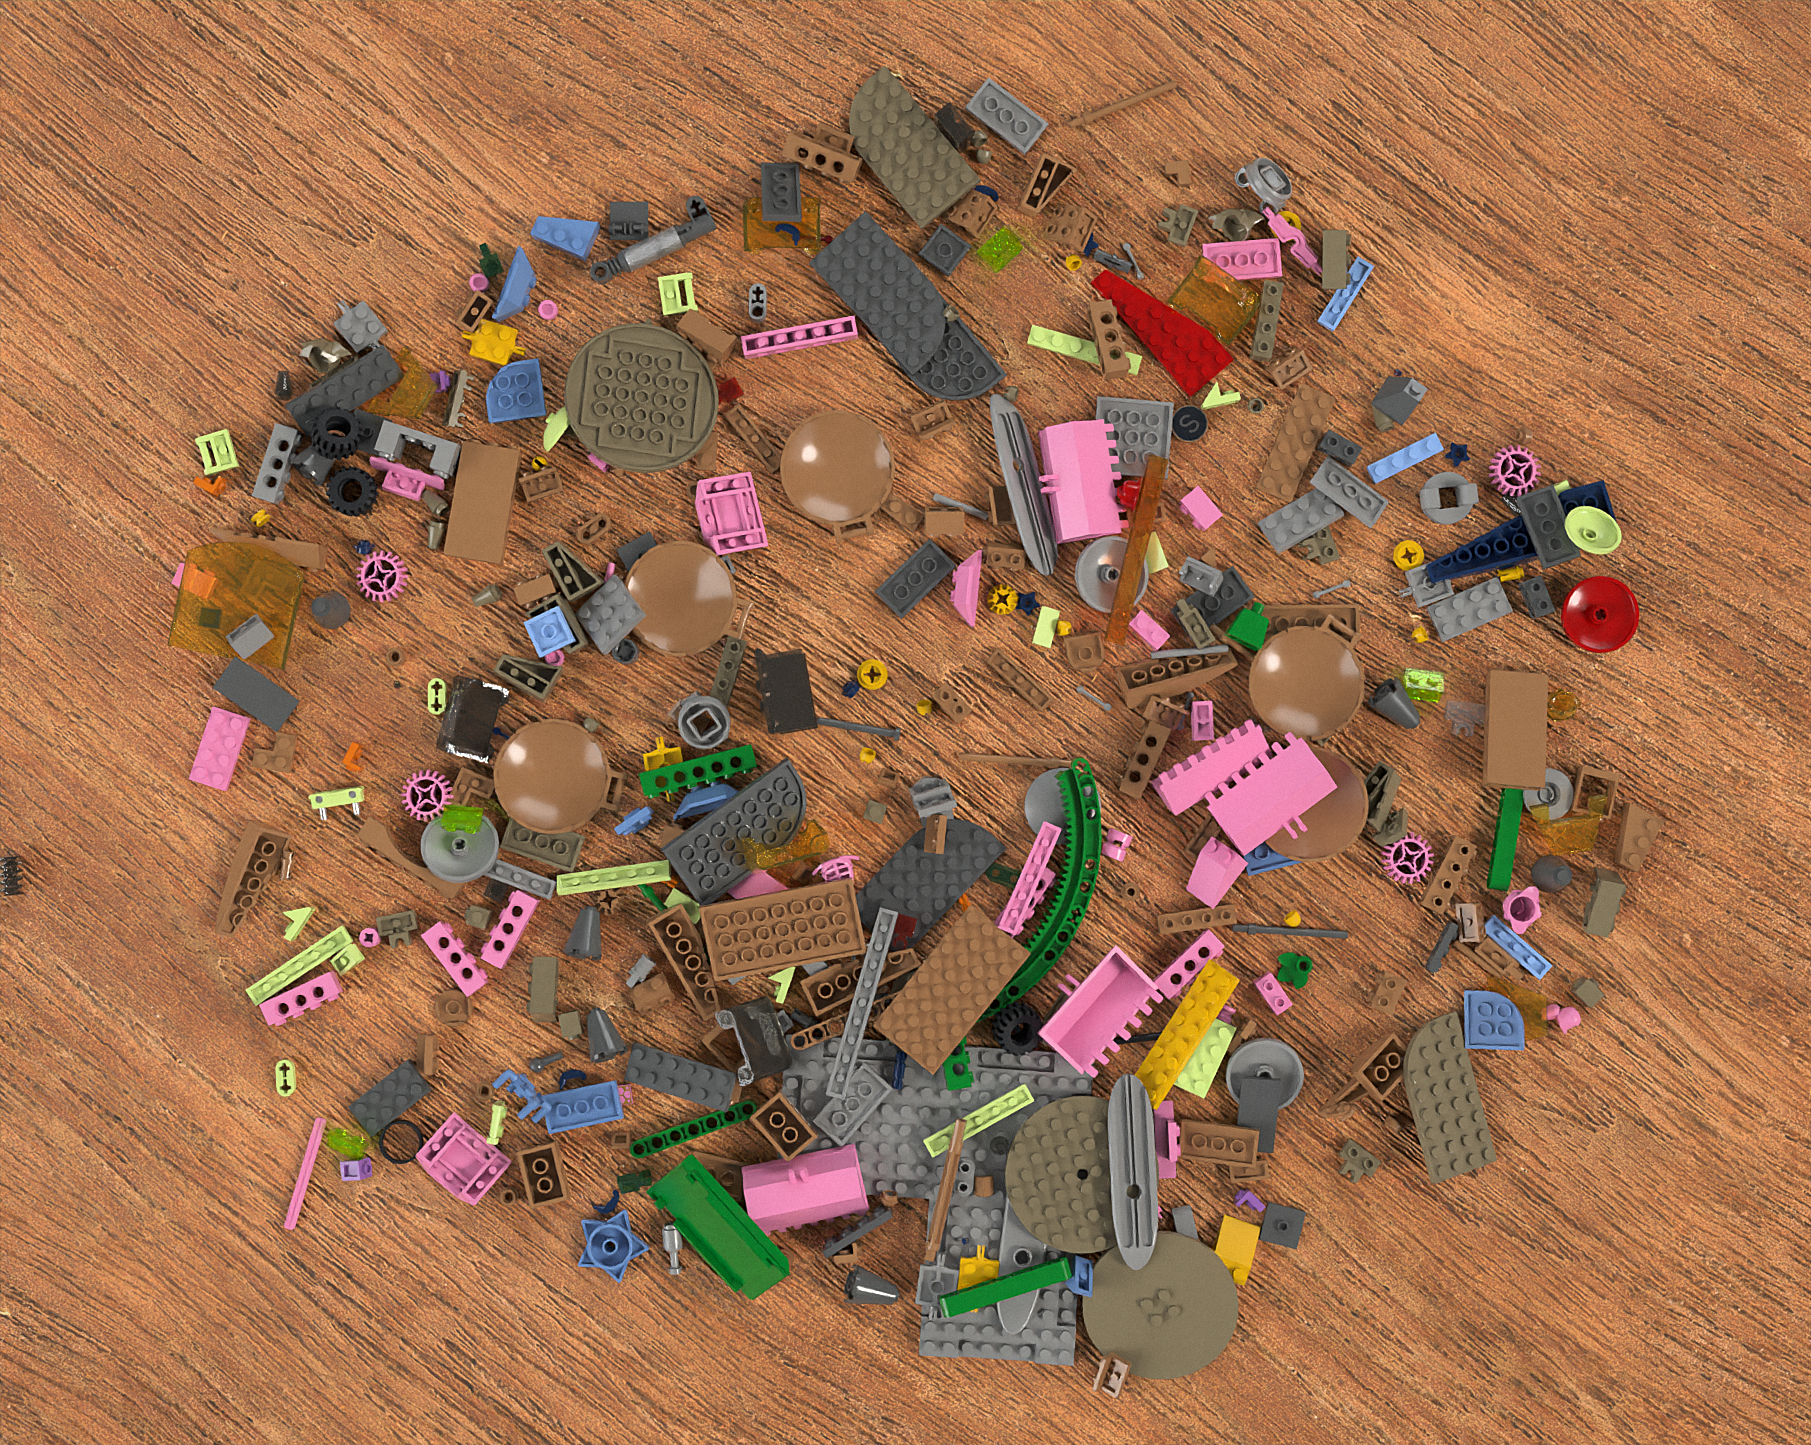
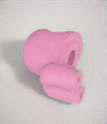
[1540,1004,1581,1034]

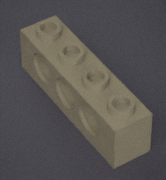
[1250,280,1284,362]
[710,635,748,709]

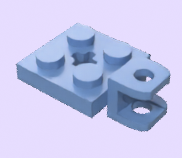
[614,806,654,836]

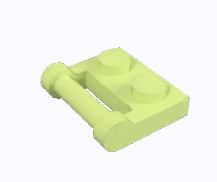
[658,273,698,316]
[195,429,239,476]
[486,1100,507,1145]

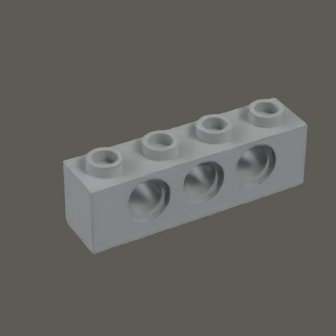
[252,423,303,505]

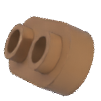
[576,513,612,545]

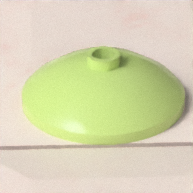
[543,406,570,452]
[1565,506,1622,554]

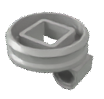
[1235,158,1292,217]
[1419,472,1479,525]
[678,691,730,749]

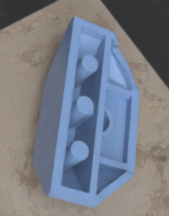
[492,246,537,322]
[673,781,739,820]

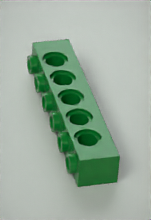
[638,744,757,799]
[942,1035,974,1091]

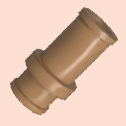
[279,850,296,881]

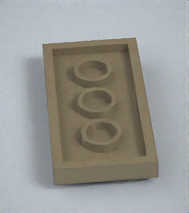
[500,817,586,873]

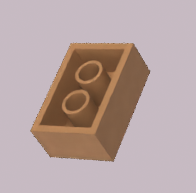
[750,1090,818,1162]
[517,1140,571,1209]

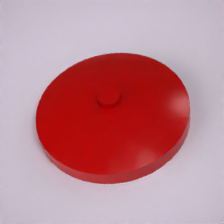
[1561,576,1640,653]

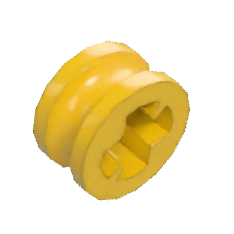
[251,509,271,528]

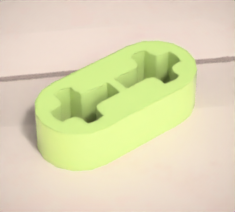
[428,678,447,715]
[275,1059,296,1097]

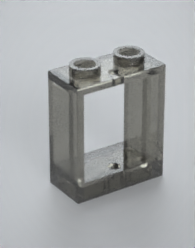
[934,102,974,154]

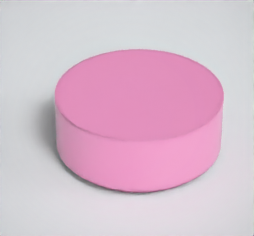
[469,273,489,293]
[538,300,558,320]
[545,649,565,666]

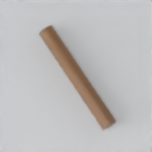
[1452,939,1502,979]

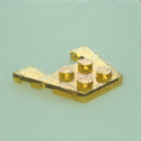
[366,346,438,419]
[1529,794,1607,856]
[1487,976,1548,1052]

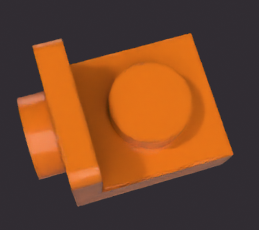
[193,476,227,497]
[342,742,364,773]

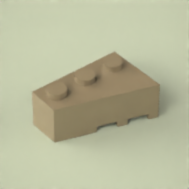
[1322,230,1351,289]
[541,541,606,602]
[525,594,592,654]
[493,654,564,703]
[1364,760,1402,833]
[1582,867,1626,938]
[527,957,559,1023]

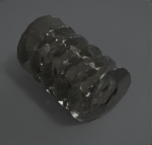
[0,856,24,896]

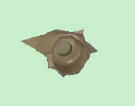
[1207,209,1266,242]
[300,338,351,373]

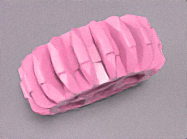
[1488,445,1541,497]
[356,550,409,603]
[401,770,454,821]
[1381,832,1434,884]

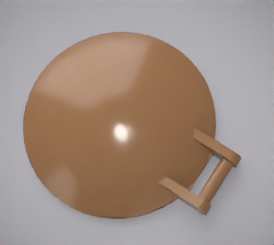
[780,410,895,544]
[624,541,755,656]
[1249,613,1365,741]
[494,719,628,834]
[1265,746,1368,862]

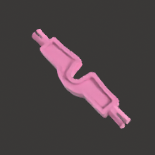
[1262,206,1323,275]

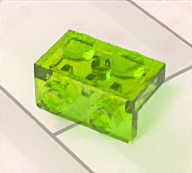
[976,226,1023,273]
[1404,668,1444,702]
[440,805,484,834]
[326,1127,369,1160]

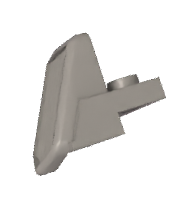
[909,776,957,828]

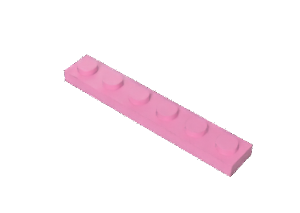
[998,821,1062,935]

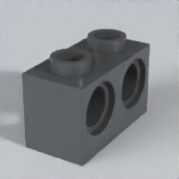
[1316,429,1362,467]
[1518,575,1555,619]

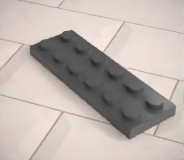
[285,344,405,437]
[624,1043,737,1112]

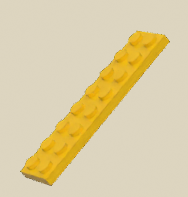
[1135,959,1240,1110]

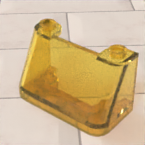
[743,197,822,255]
[1167,255,1260,346]
[742,819,829,874]

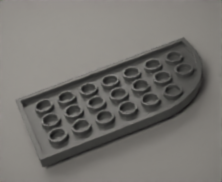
[809,211,945,376]
[869,258,1007,401]
[661,758,806,906]
[856,819,1006,952]

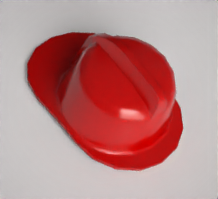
[1117,476,1143,512]

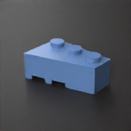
[530,216,601,262]

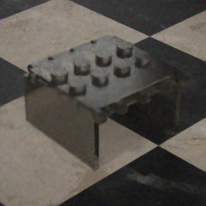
[754,648,818,735]

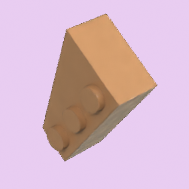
[1017,153,1077,217]
[675,308,737,366]
[1614,803,1664,872]

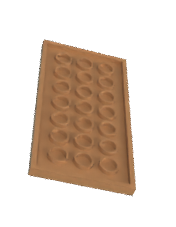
[699,877,867,981]
[873,905,1031,1075]

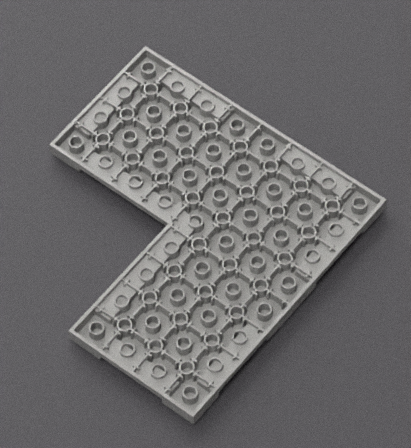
[777,1033,1093,1366]

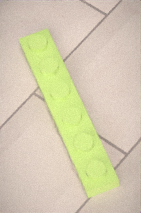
[1027,325,1142,376]
[557,860,671,896]
[246,925,354,1006]
[923,1083,1034,1158]

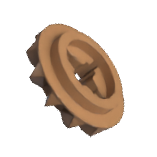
[594,887,625,915]

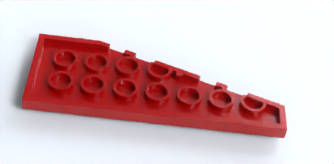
[1091,269,1234,398]

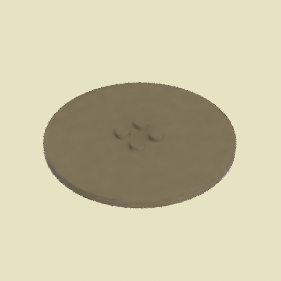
[564,323,719,473]
[1082,1231,1238,1379]

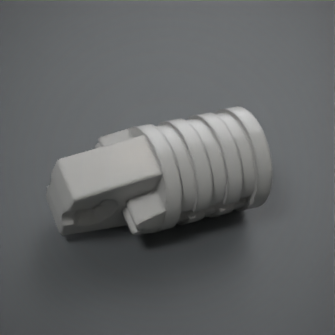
[626,953,657,988]

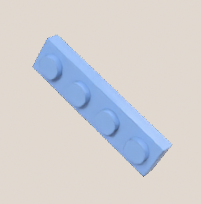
[1317,256,1374,332]
[1366,433,1444,484]
[1483,914,1552,980]

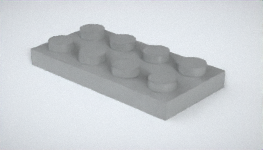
[965,77,1049,155]
[1309,456,1389,528]
[1258,488,1344,555]
[1426,577,1513,642]
[813,1062,893,1147]

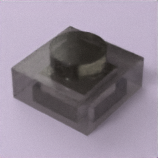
[483,878,509,903]

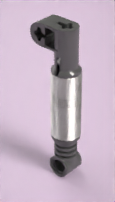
[590,196,717,285]

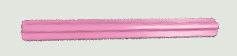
[284,1117,327,1230]

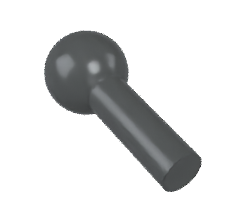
[529,1051,564,1073]

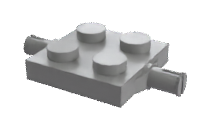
[333,300,388,354]
[1399,562,1454,608]
[915,1253,959,1321]

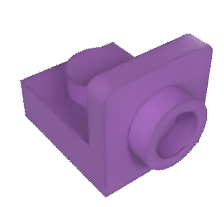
[423,370,451,394]
[340,1157,372,1181]
[1233,1187,1265,1212]

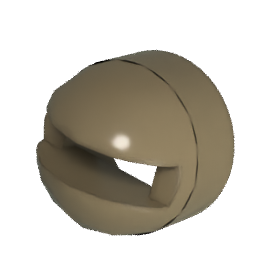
[972,130,988,147]
[976,150,992,164]
[943,305,960,322]
[1004,386,1019,402]
[1247,398,1264,414]
[583,716,600,732]

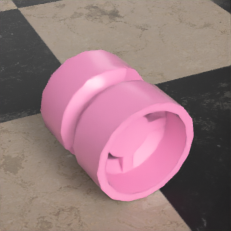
[1101,828,1133,862]

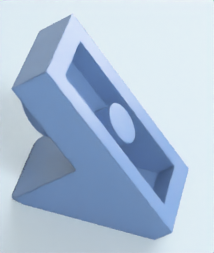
[1065,1256,1093,1297]

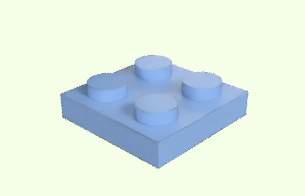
[523,606,575,658]

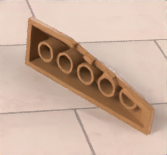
[209,528,328,573]
[1115,650,1237,709]
[214,820,292,938]
[645,903,722,1021]
[800,948,921,1019]

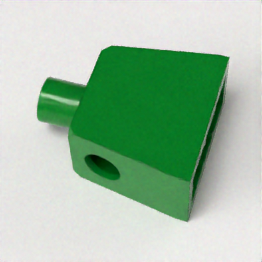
[1224,602,1269,651]

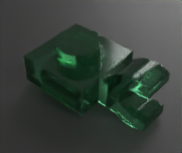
[479,243,505,279]
[617,1170,652,1194]

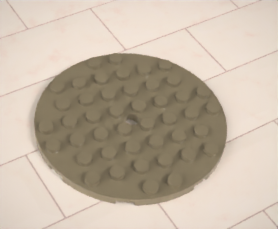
[1005,1096,1159,1254]

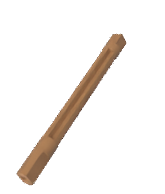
[924,1118,967,1262]

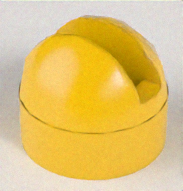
[1065,254,1082,271]
[532,456,548,472]
[1057,620,1072,636]
[1412,626,1428,643]
[916,700,932,716]
[859,747,876,764]
[1284,910,1301,927]

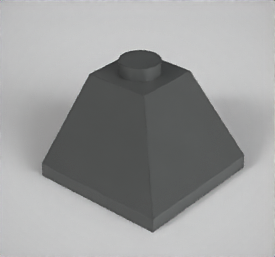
[1370,376,1428,426]

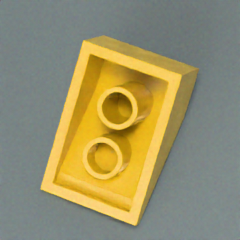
[1212,1214,1261,1286]

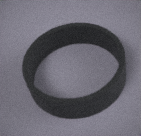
[379,1120,424,1164]

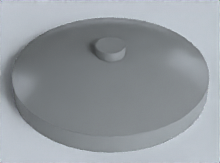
[1075,536,1149,613]
[1024,768,1101,845]
[421,808,499,883]
[1226,1038,1304,1110]

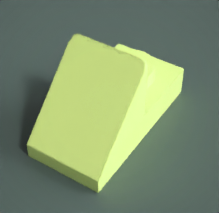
[1201,382,1241,410]
[282,906,316,941]
[330,944,365,976]
[768,966,796,1004]

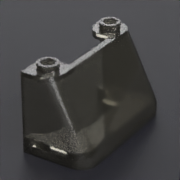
[436,675,510,763]
[715,996,792,1087]

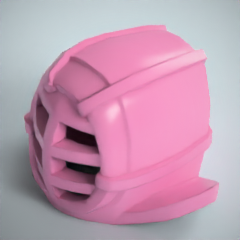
[812,855,860,882]
[1503,886,1542,934]

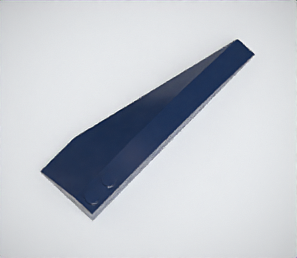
[1426,480,1617,584]

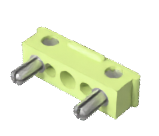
[308,786,365,820]

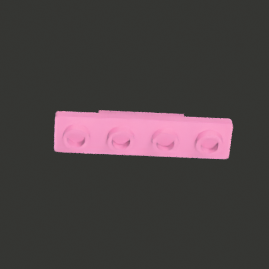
[370,456,445,501]
[1154,1100,1181,1179]

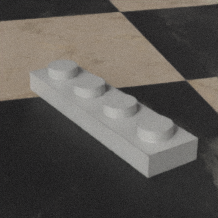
[484,859,557,900]

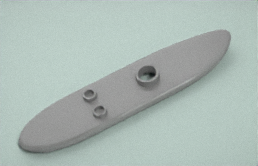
[990,394,1058,575]
[1108,1074,1158,1270]
[996,1196,1047,1335]

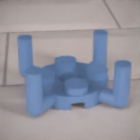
[492,1069,552,1123]

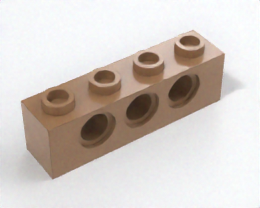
[781,130,863,184]
[1086,299,1131,380]
[1116,720,1171,800]
[1155,903,1237,935]

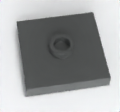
[918,224,972,277]
[354,409,393,457]
[617,532,657,572]
[1258,1201,1306,1250]

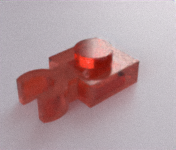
[718,377,744,406]
[893,913,917,950]

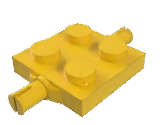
[461,319,526,366]
[643,736,685,802]
[956,1245,999,1313]

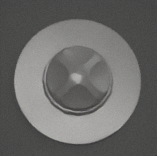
[1523,768,1573,820]

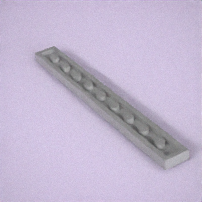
[826,907,899,1100]

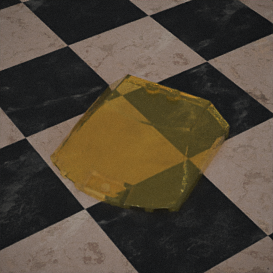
[167,541,305,670]

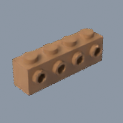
[1418,835,1477,915]

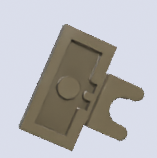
[1157,204,1199,248]
[1298,526,1340,565]
[1373,808,1408,847]
[376,910,419,949]
[1338,1139,1381,1184]

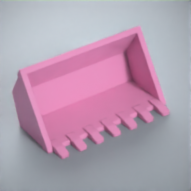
[1038,419,1129,544]
[1150,719,1273,816]
[1204,732,1337,856]
[1037,945,1163,1078]
[741,1143,870,1235]

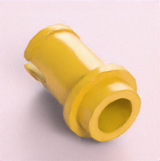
[1498,566,1524,582]

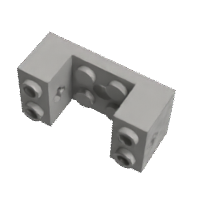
[374,420,462,479]

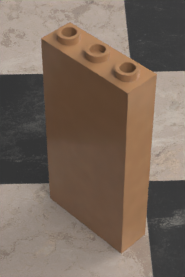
[443,439,522,565]
[1482,667,1548,791]

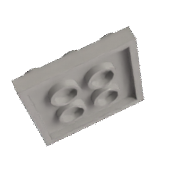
[575,574,646,655]

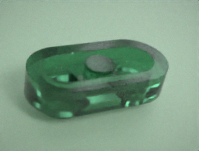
[986,863,1021,888]

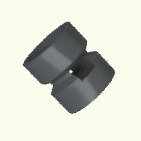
[612,639,640,665]

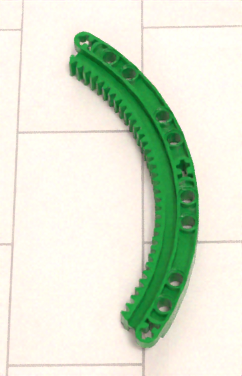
[976,757,1102,1023]

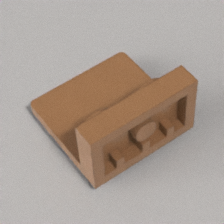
[941,189,998,239]
[1043,203,1098,252]

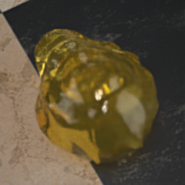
[1547,688,1581,722]

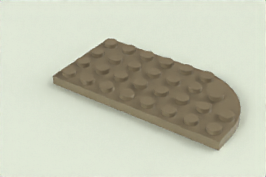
[849,66,981,230]
[1403,1011,1497,1184]

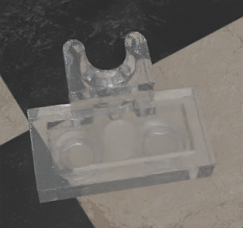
[1444,700,1486,737]

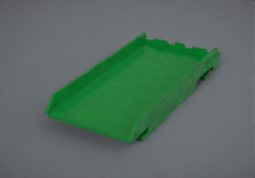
[646,1154,790,1300]

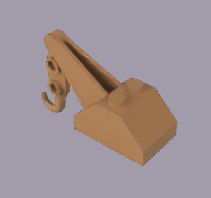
[1318,1033,1407,1122]

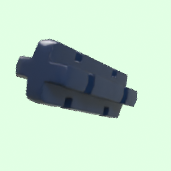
[892,1051,907,1089]

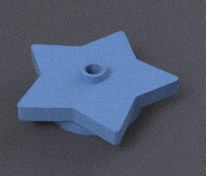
[578,1209,650,1283]

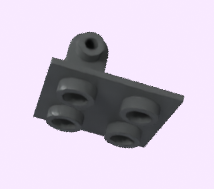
[609,202,648,240]

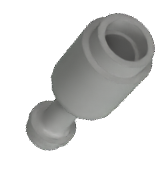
[662,1222,683,1275]

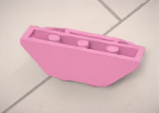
[950,550,982,627]

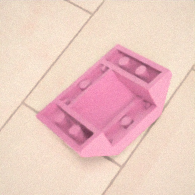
[695,472,768,555]
[415,1113,512,1206]

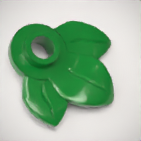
[1277,952,1313,989]

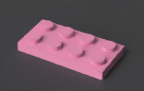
[1202,238,1282,283]
[189,706,251,791]

